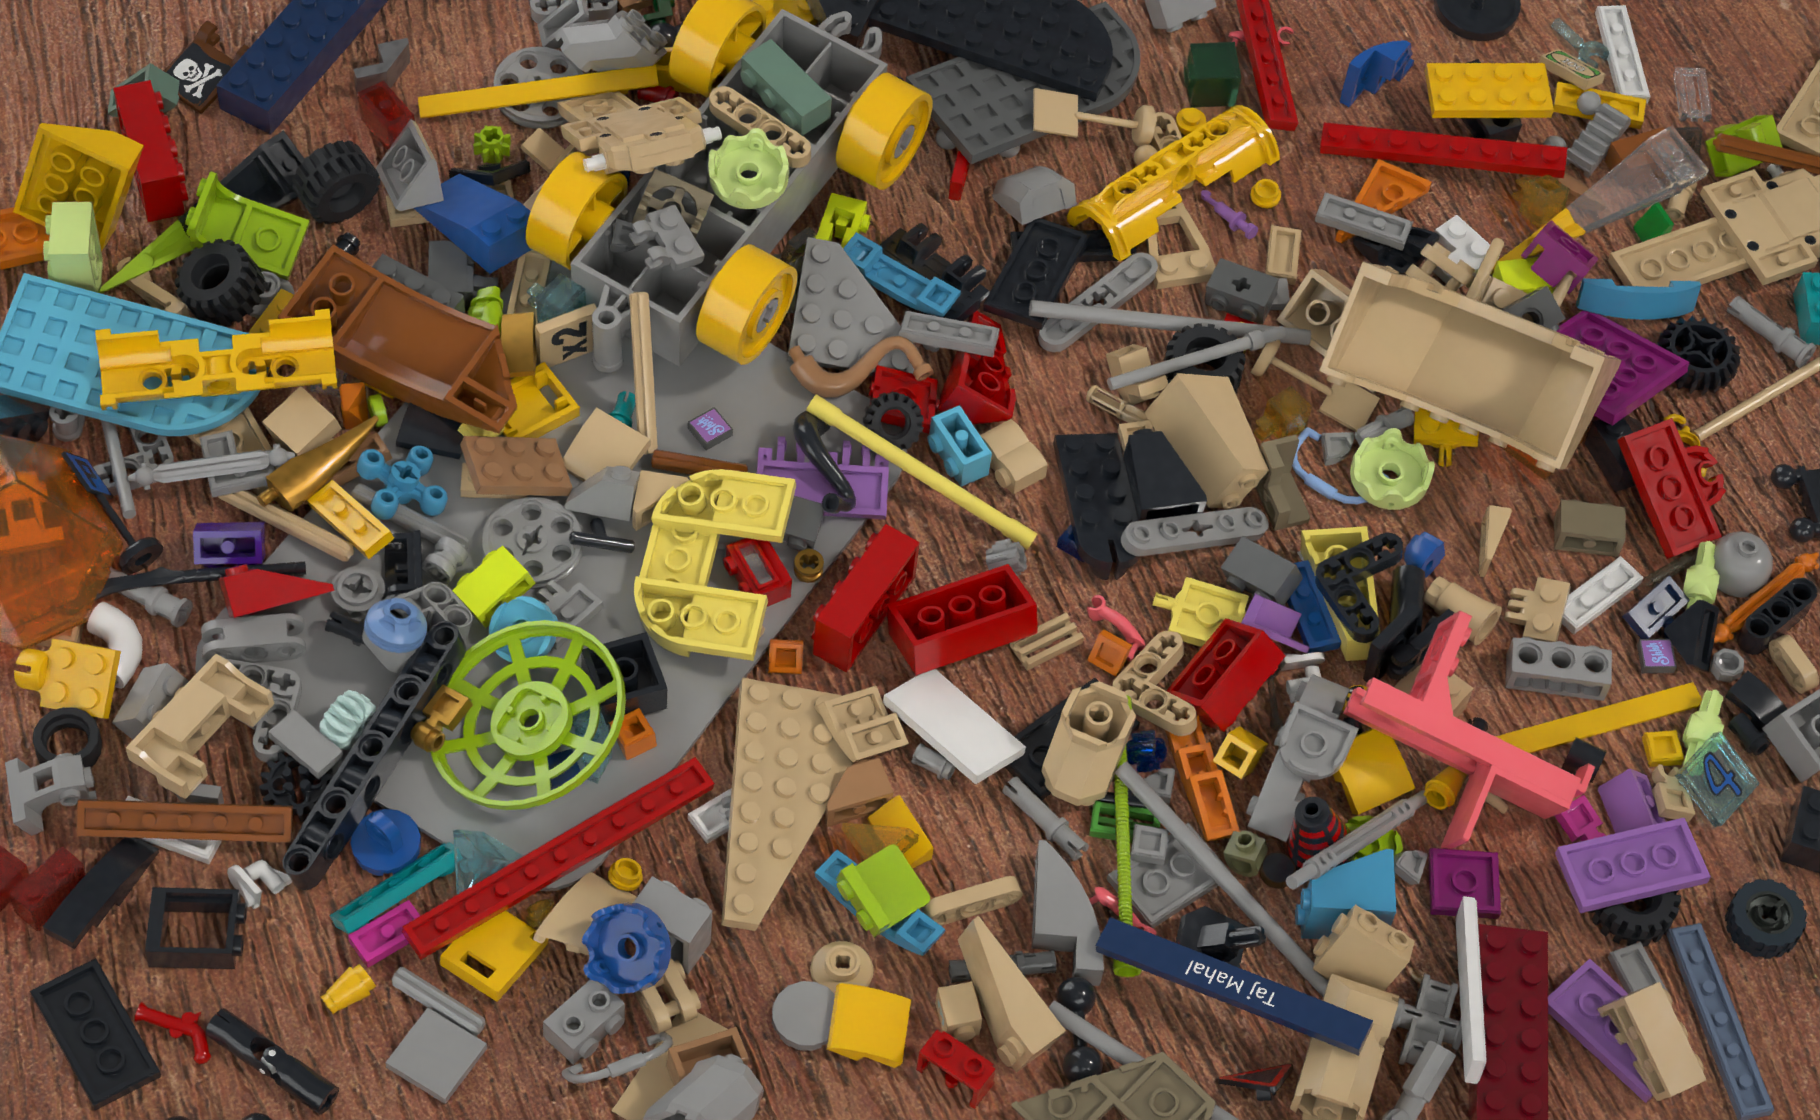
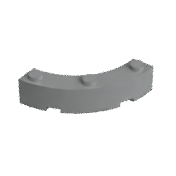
[1246,674,1350,842]

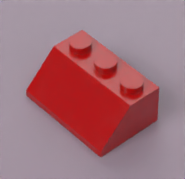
[1166,618,1286,732]

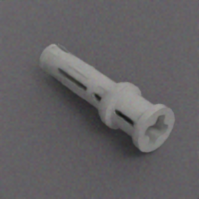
[1727,296,1817,368]
[93,563,192,627]

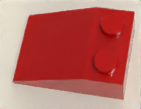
[219,564,334,618]

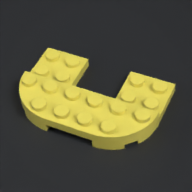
[634,469,796,661]

